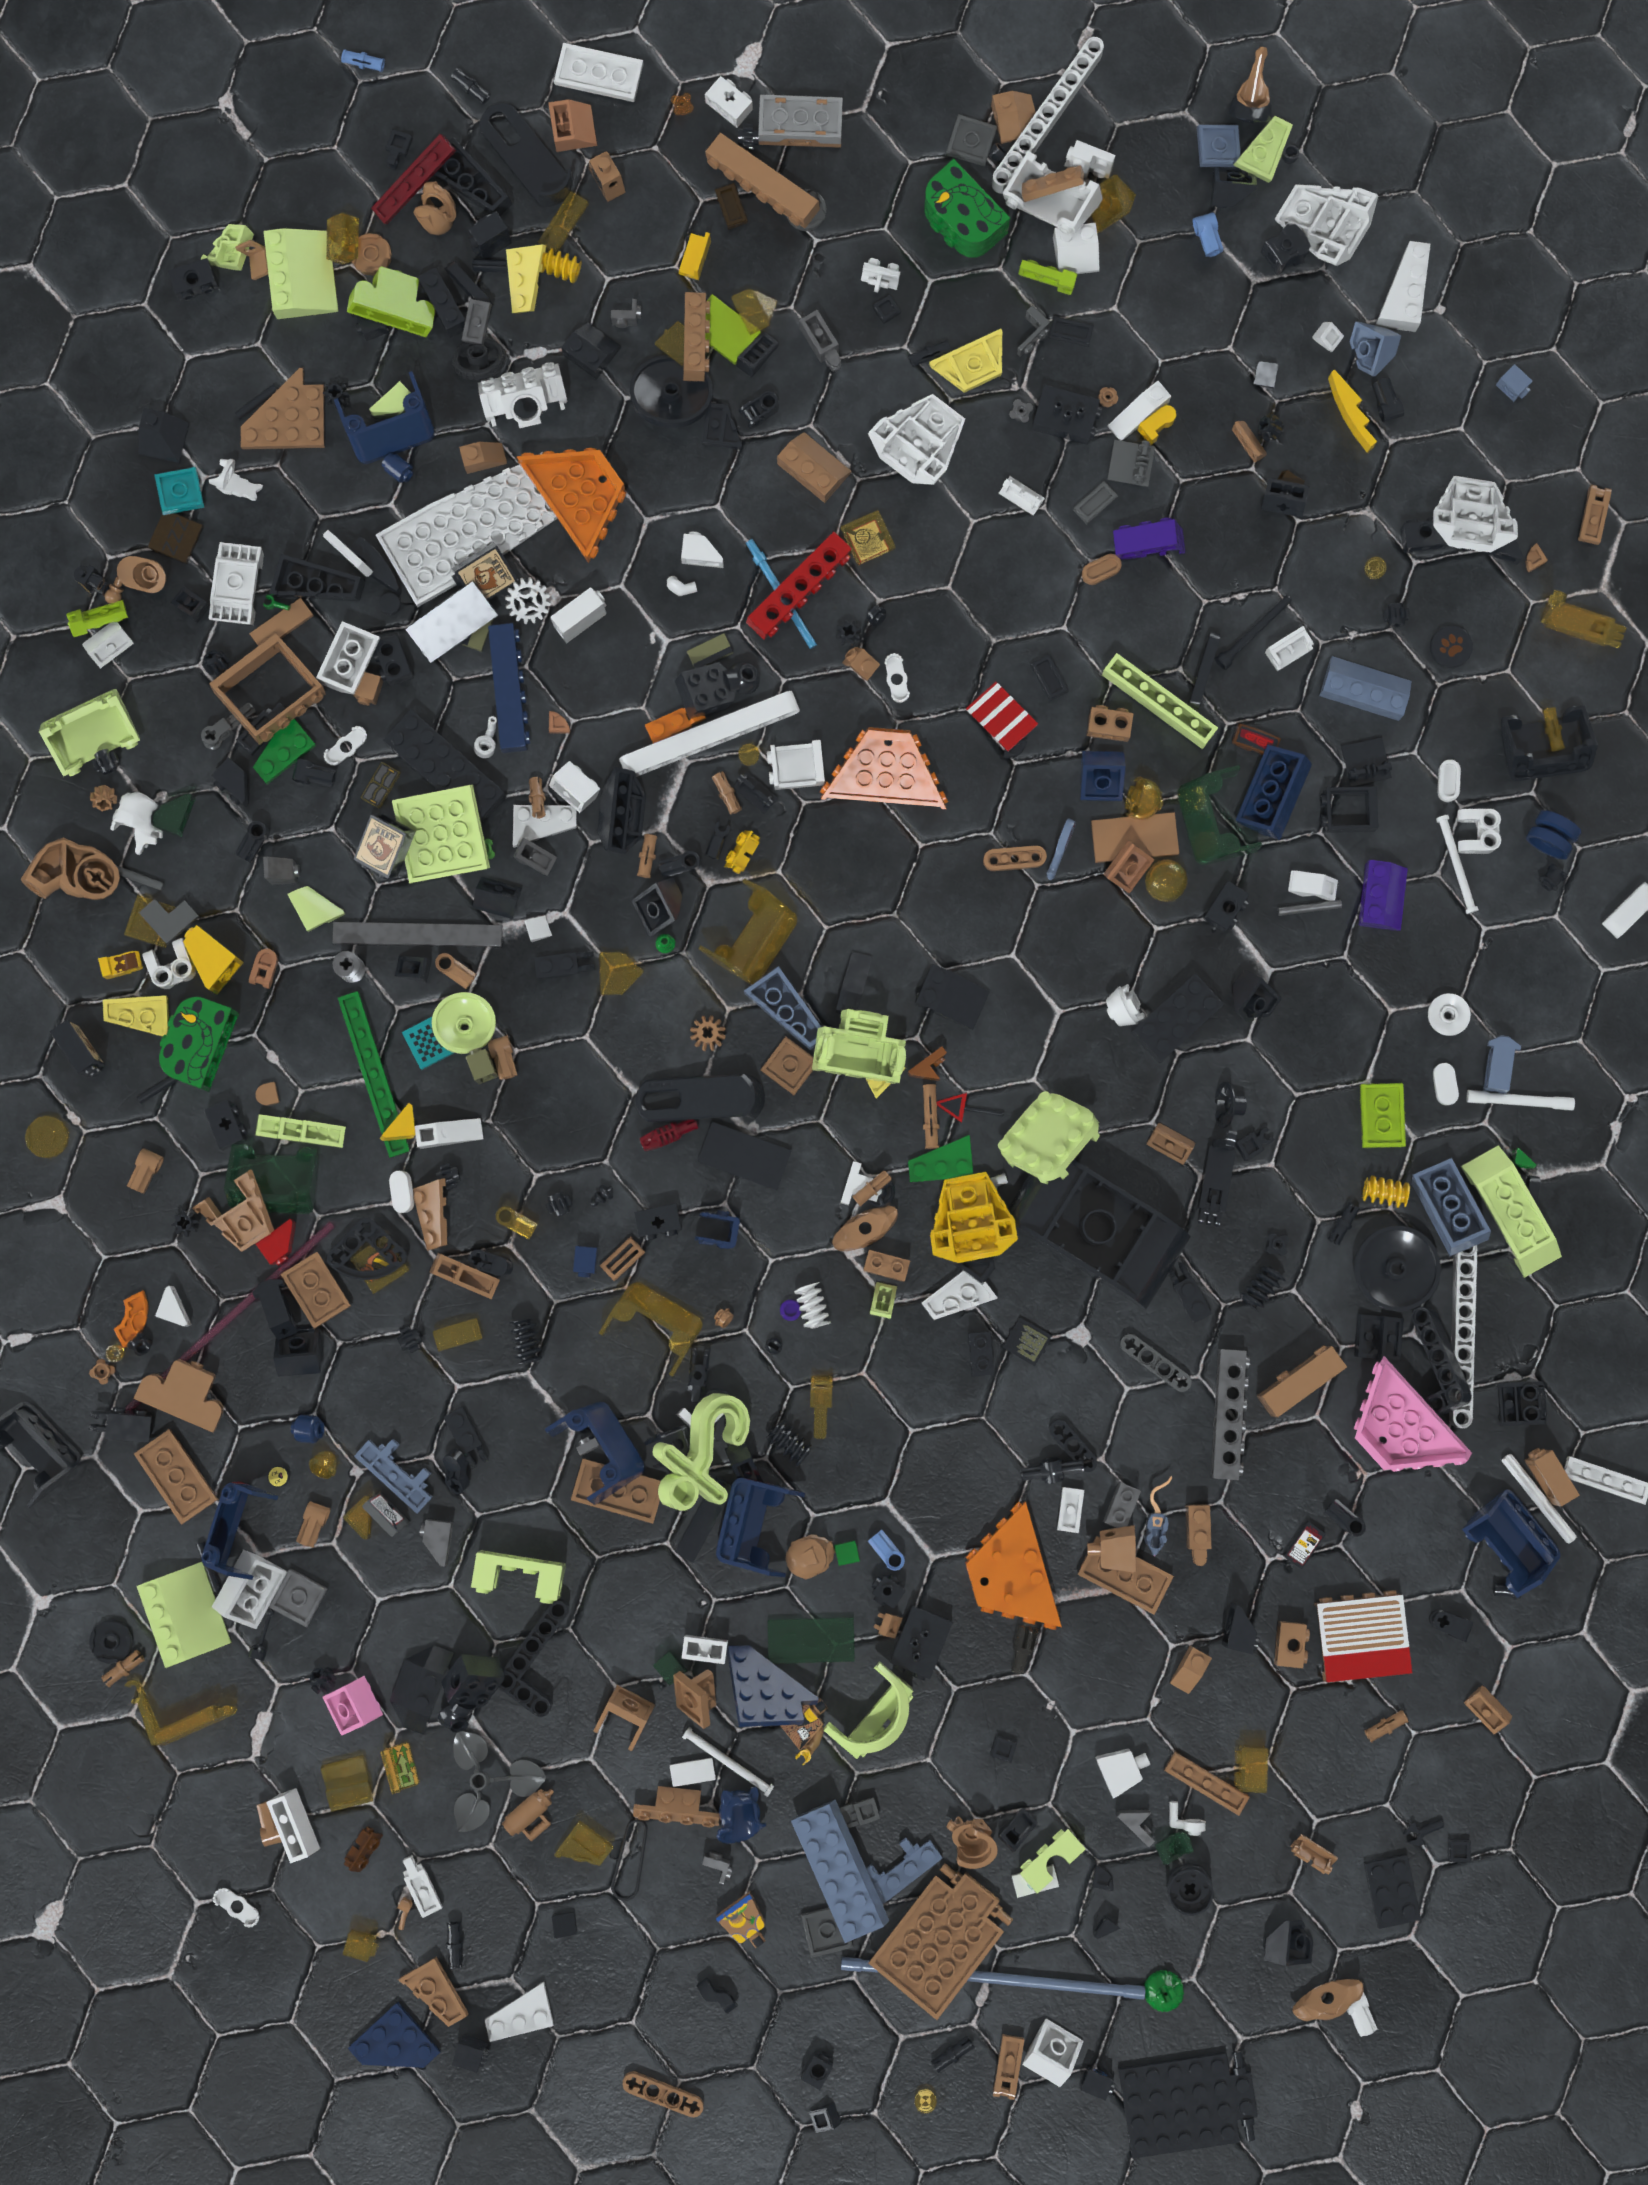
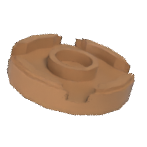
[350,233,392,276]

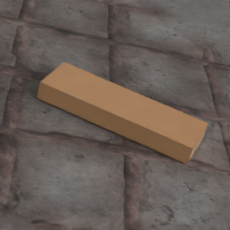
[249,598,313,646]

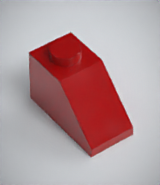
[256,1219,296,1266]

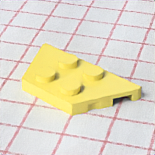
[929,329,1002,393]

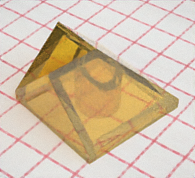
[1091,175,1136,233]

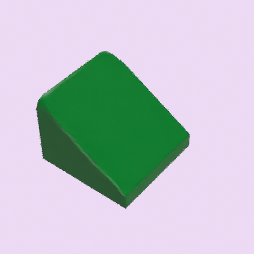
[1511,1148,1536,1170]
[834,1540,860,1566]

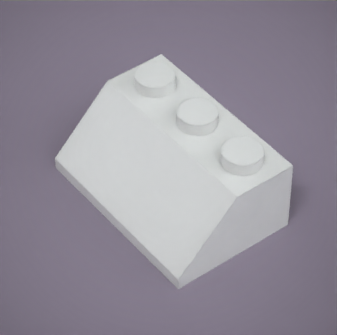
[316,621,380,694]
[212,1550,287,1629]

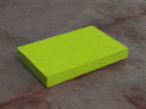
[705,294,761,365]
[1360,1083,1406,1148]

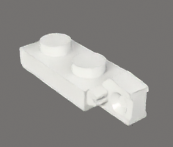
[403,1855,443,1918]

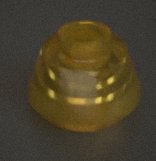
[309,1451,337,1479]

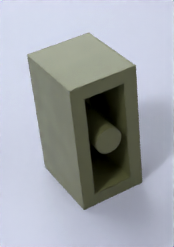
[466,1048,498,1084]

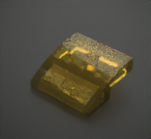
[321,1755,373,1812]

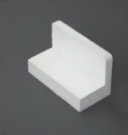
[82,622,134,669]

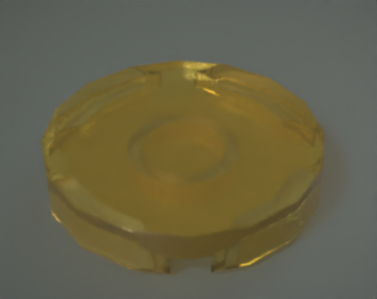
[25,1116,69,1159]

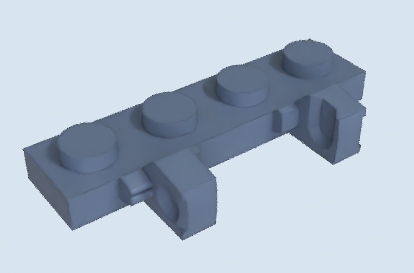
[354,1439,433,1514]
[866,1837,943,1905]

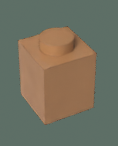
[353,672,383,706]

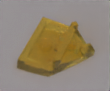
[731,289,778,335]
[599,952,644,995]

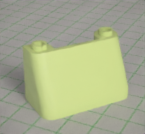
[39,689,140,776]

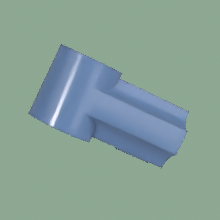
[1193,212,1224,257]
[868,1530,905,1571]

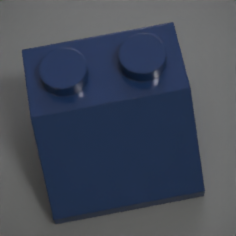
[1080,751,1126,801]

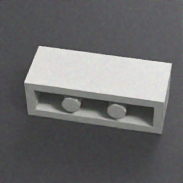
[266,1788,320,1863]

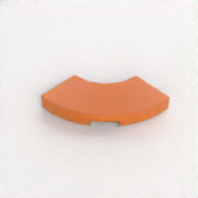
[114,1290,148,1348]

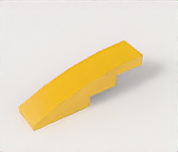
[1328,369,1377,453]

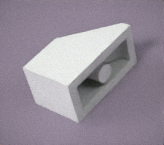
[681,532,724,568]

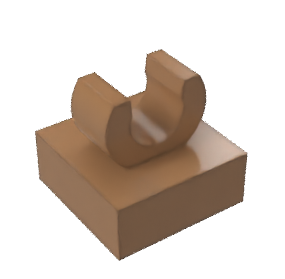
[874,1613,902,1638]

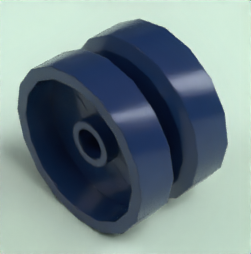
[1526,810,1582,860]

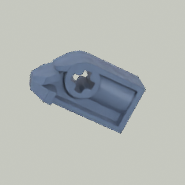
[1483,1035,1521,1094]

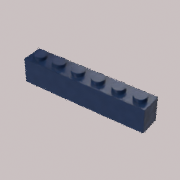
[488,623,531,753]

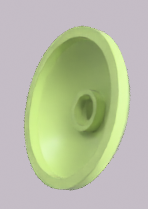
[432,992,496,1054]

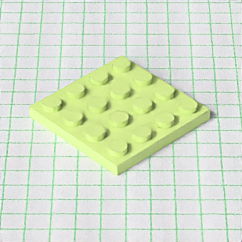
[392,785,490,883]

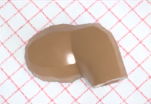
[21,838,120,900]

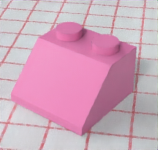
[323,1676,383,1736]

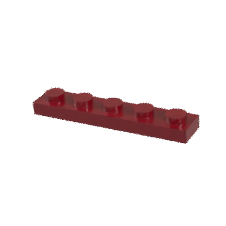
[371,134,456,224]

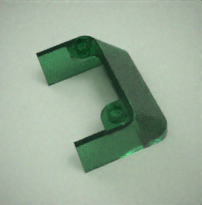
[1177,765,1262,865]

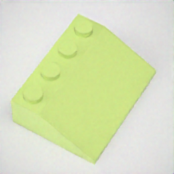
[264,228,338,319]
[137,1562,232,1668]

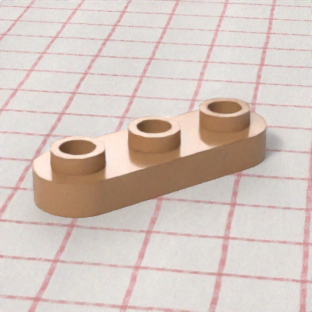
[983,846,1047,871]

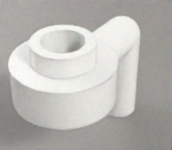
[474,716,497,758]
[1169,1801,1206,1836]

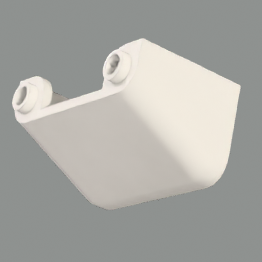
[1003,151,1103,235]

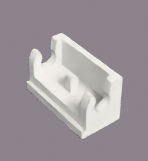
[1265,626,1314,672]

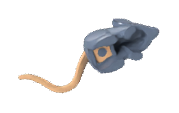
[1144,1476,1172,1556]

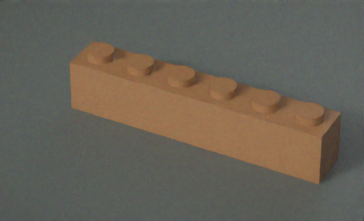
[705,133,820,228]

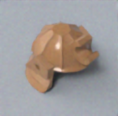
[946,1816,998,1869]

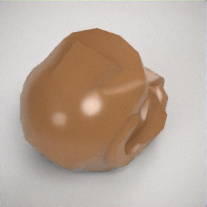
[413,181,456,235]
[786,1534,836,1580]

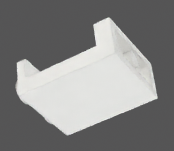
[767,740,825,790]

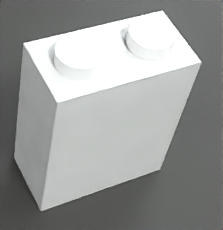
[551,587,607,644]

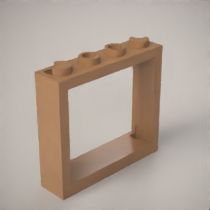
[209,633,326,745]

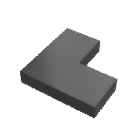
[139,899,199,945]

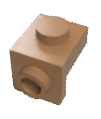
[842,647,880,681]

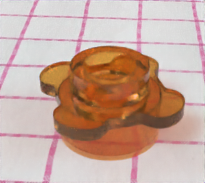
[671,93,694,115]

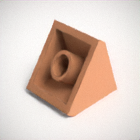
[1103,840,1155,894]

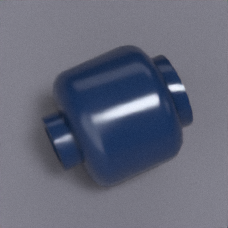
[291,1415,325,1444]

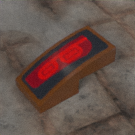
[1232,724,1281,755]

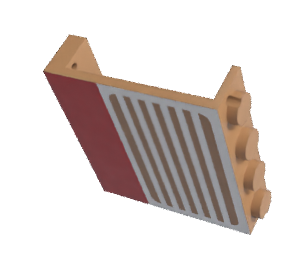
[1314,1590,1412,1682]

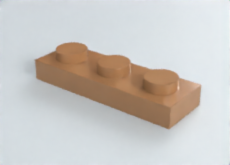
[1022,165,1084,202]

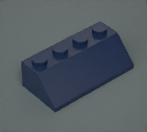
[1235,745,1312,840]

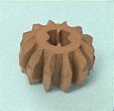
[690,1016,726,1051]

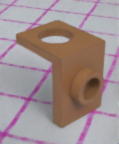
[235,240,268,280]

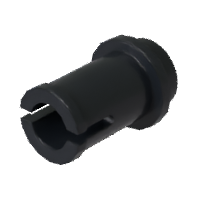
[1493,1582,1521,1600]

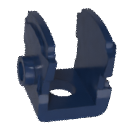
[695,1210,740,1249]

